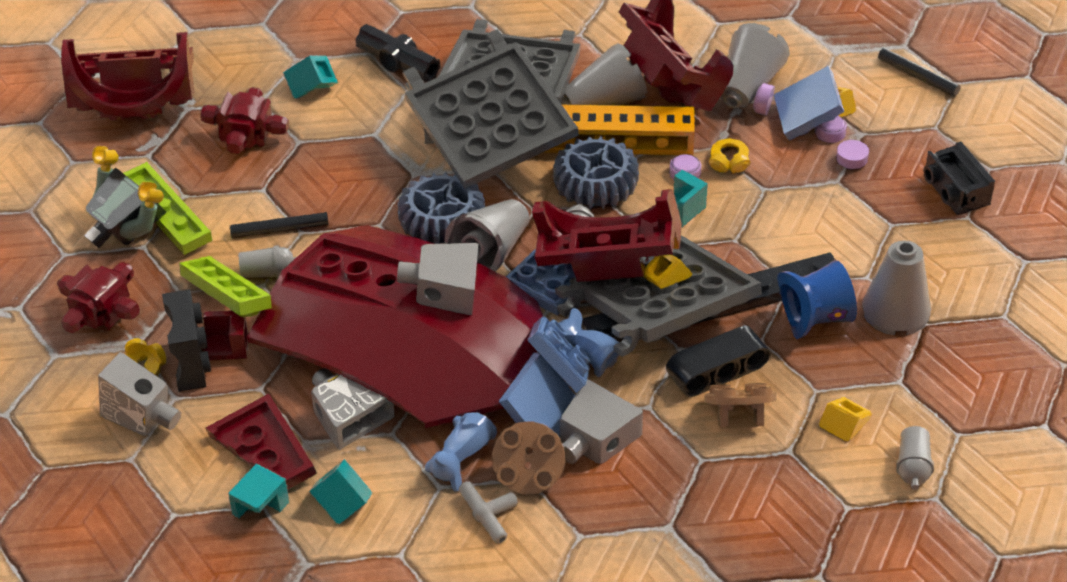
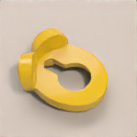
[708,139,751,173]
[125,338,166,377]

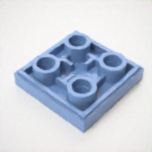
[774,66,845,141]
[506,249,575,316]
[528,316,591,393]
[499,352,576,437]

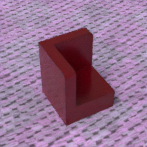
[203,310,249,360]

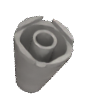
[721,23,790,108]
[561,43,647,106]
[445,199,529,272]
[862,241,931,335]

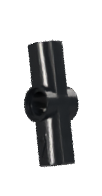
[355,24,441,82]

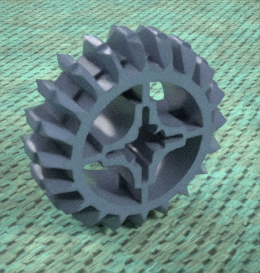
[553,136,639,210]
[398,172,485,244]

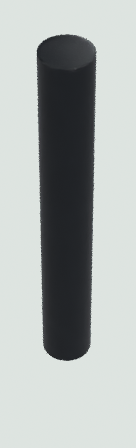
[878,48,961,97]
[230,212,329,238]

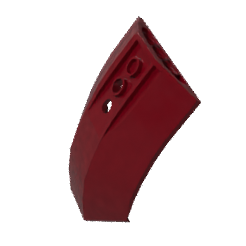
[247,225,544,428]

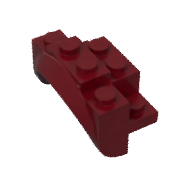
[618,0,734,111]
[61,32,194,121]
[532,189,682,282]

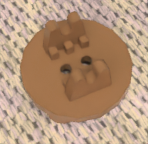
[704,383,776,428]
[492,421,566,495]

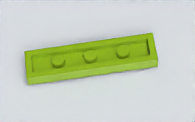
[124,162,212,255]
[179,256,271,317]

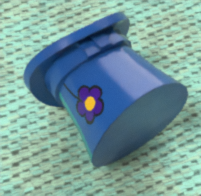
[777,260,857,339]

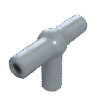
[459,482,518,543]

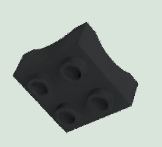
[162,289,211,392]

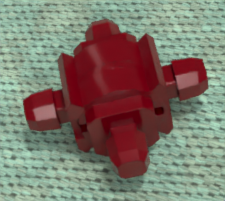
[200,87,289,154]
[57,262,140,333]

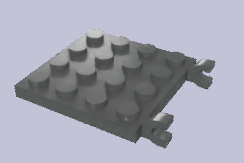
[438,19,580,103]
[403,29,578,189]
[555,235,762,357]

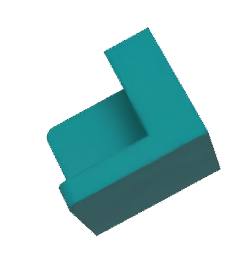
[283,56,338,98]
[673,169,708,227]
[309,459,372,524]
[228,464,289,518]

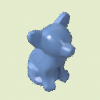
[559,308,620,377]
[425,412,497,492]

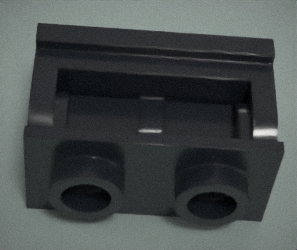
[923,142,995,215]

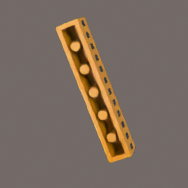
[542,105,695,155]

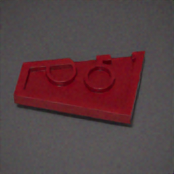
[205,394,317,490]

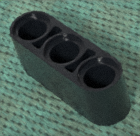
[665,325,771,397]

